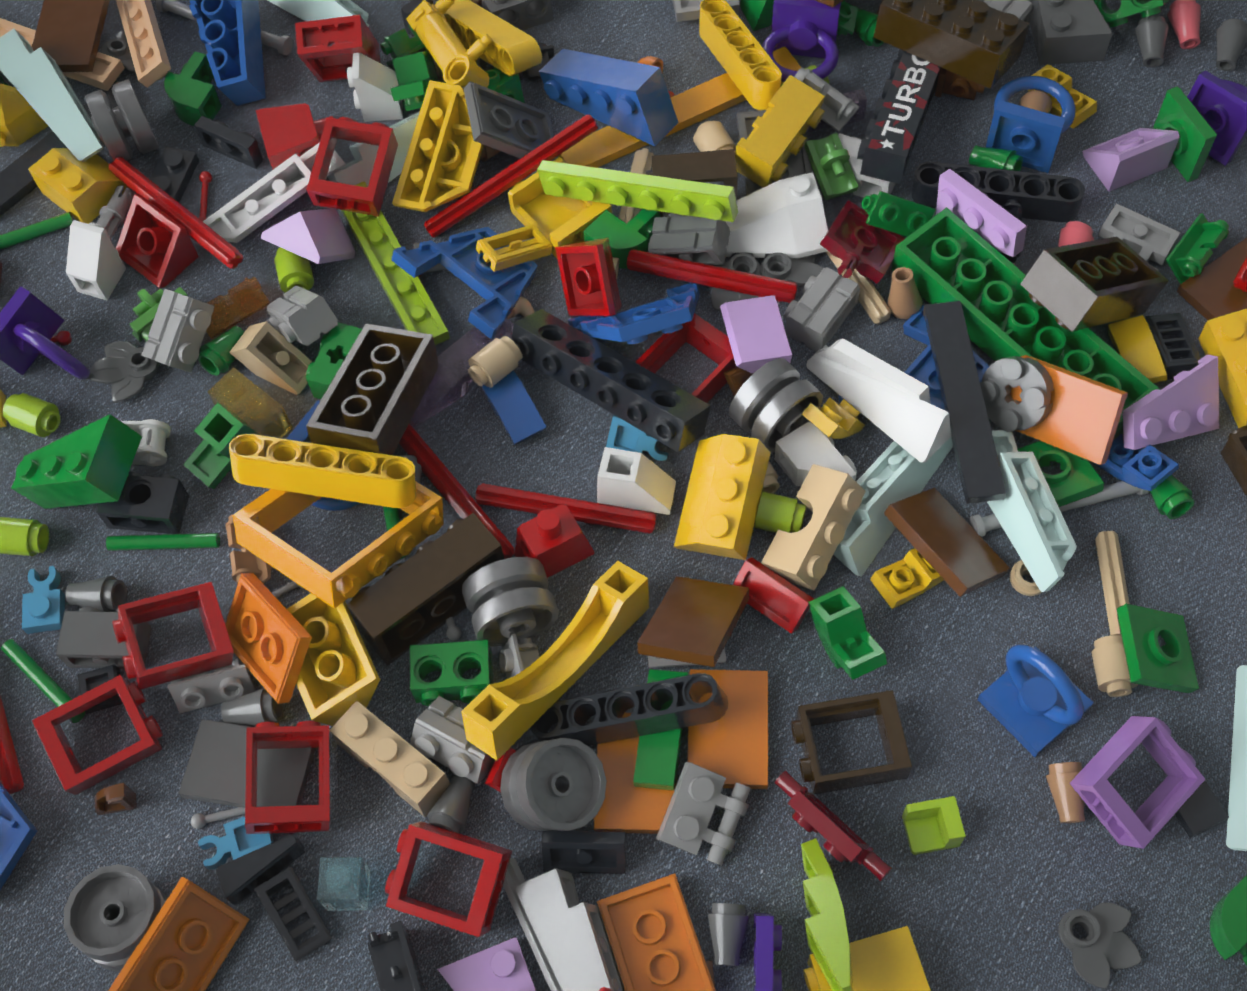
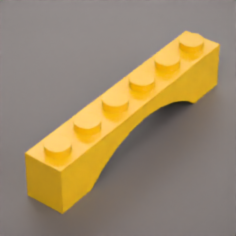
[461,561,649,760]

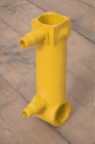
[406,0,492,90]

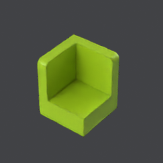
[902,796,966,855]

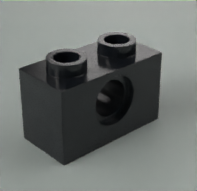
[96,471,189,534]

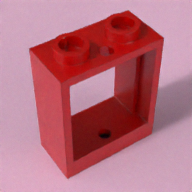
[295,15,381,82]
[306,117,398,217]
[635,313,736,403]
[112,582,234,690]
[32,675,163,795]
[245,721,330,834]
[385,821,513,937]

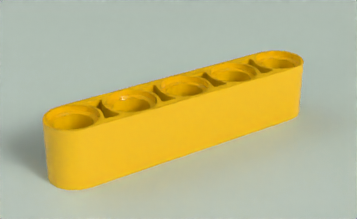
[444,0,542,76]
[699,0,782,110]
[229,434,416,508]

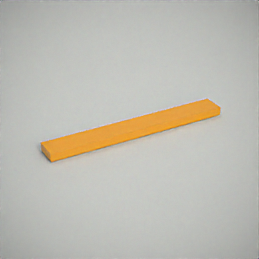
[559,46,801,168]

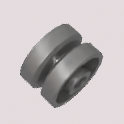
[85,79,159,161]
[729,358,823,452]
[462,557,559,646]
[500,738,607,831]
[64,864,168,972]

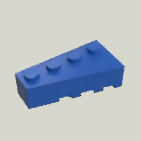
[189,0,266,106]
[539,49,679,146]

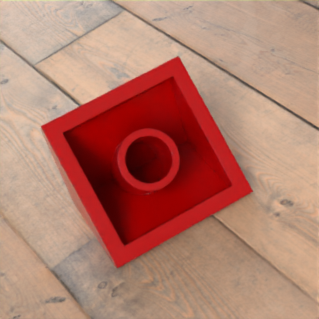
[116,194,199,288]
[555,237,621,316]

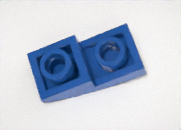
[481,370,547,445]
[1095,434,1179,491]

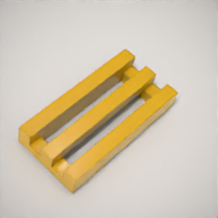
[476,224,553,272]

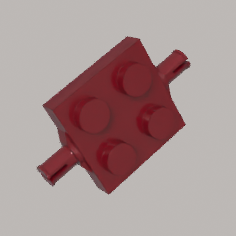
[820,200,905,284]
[775,770,892,881]

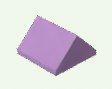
[1082,128,1180,192]
[261,208,355,264]
[720,295,792,373]

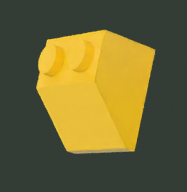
[28,148,129,224]

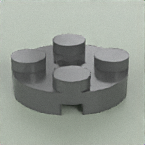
[980,356,1054,432]

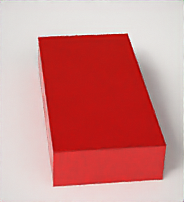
[733,557,814,634]

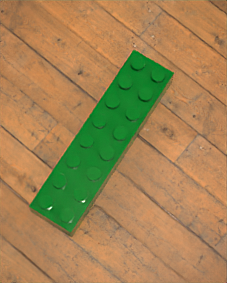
[892,207,1160,440]

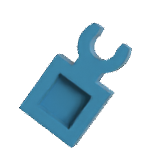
[606,415,669,461]
[22,566,65,634]
[198,816,274,870]

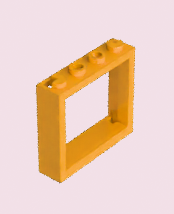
[232,481,444,609]

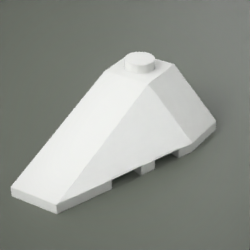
[725,172,828,258]

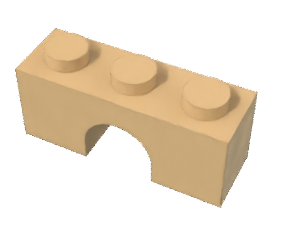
[761,464,866,591]
[329,701,450,817]

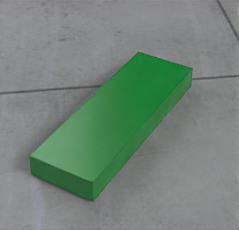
[633,669,689,790]

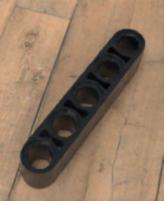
[911,162,1085,223]
[530,673,728,746]

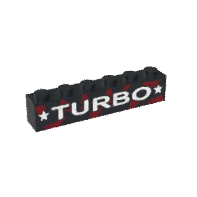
[857,49,941,184]

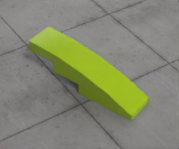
[801,838,853,991]

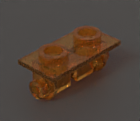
[206,277,270,339]

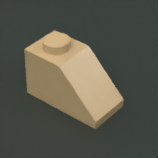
[229,321,312,395]

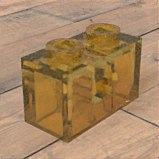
[207,367,293,438]

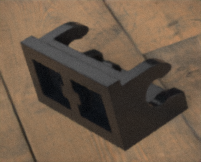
[367,921,426,991]

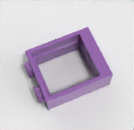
[1069,716,1205,849]

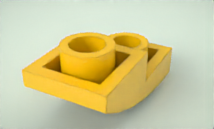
[1028,64,1097,129]
[1108,315,1167,383]
[801,397,865,439]
[870,548,944,609]

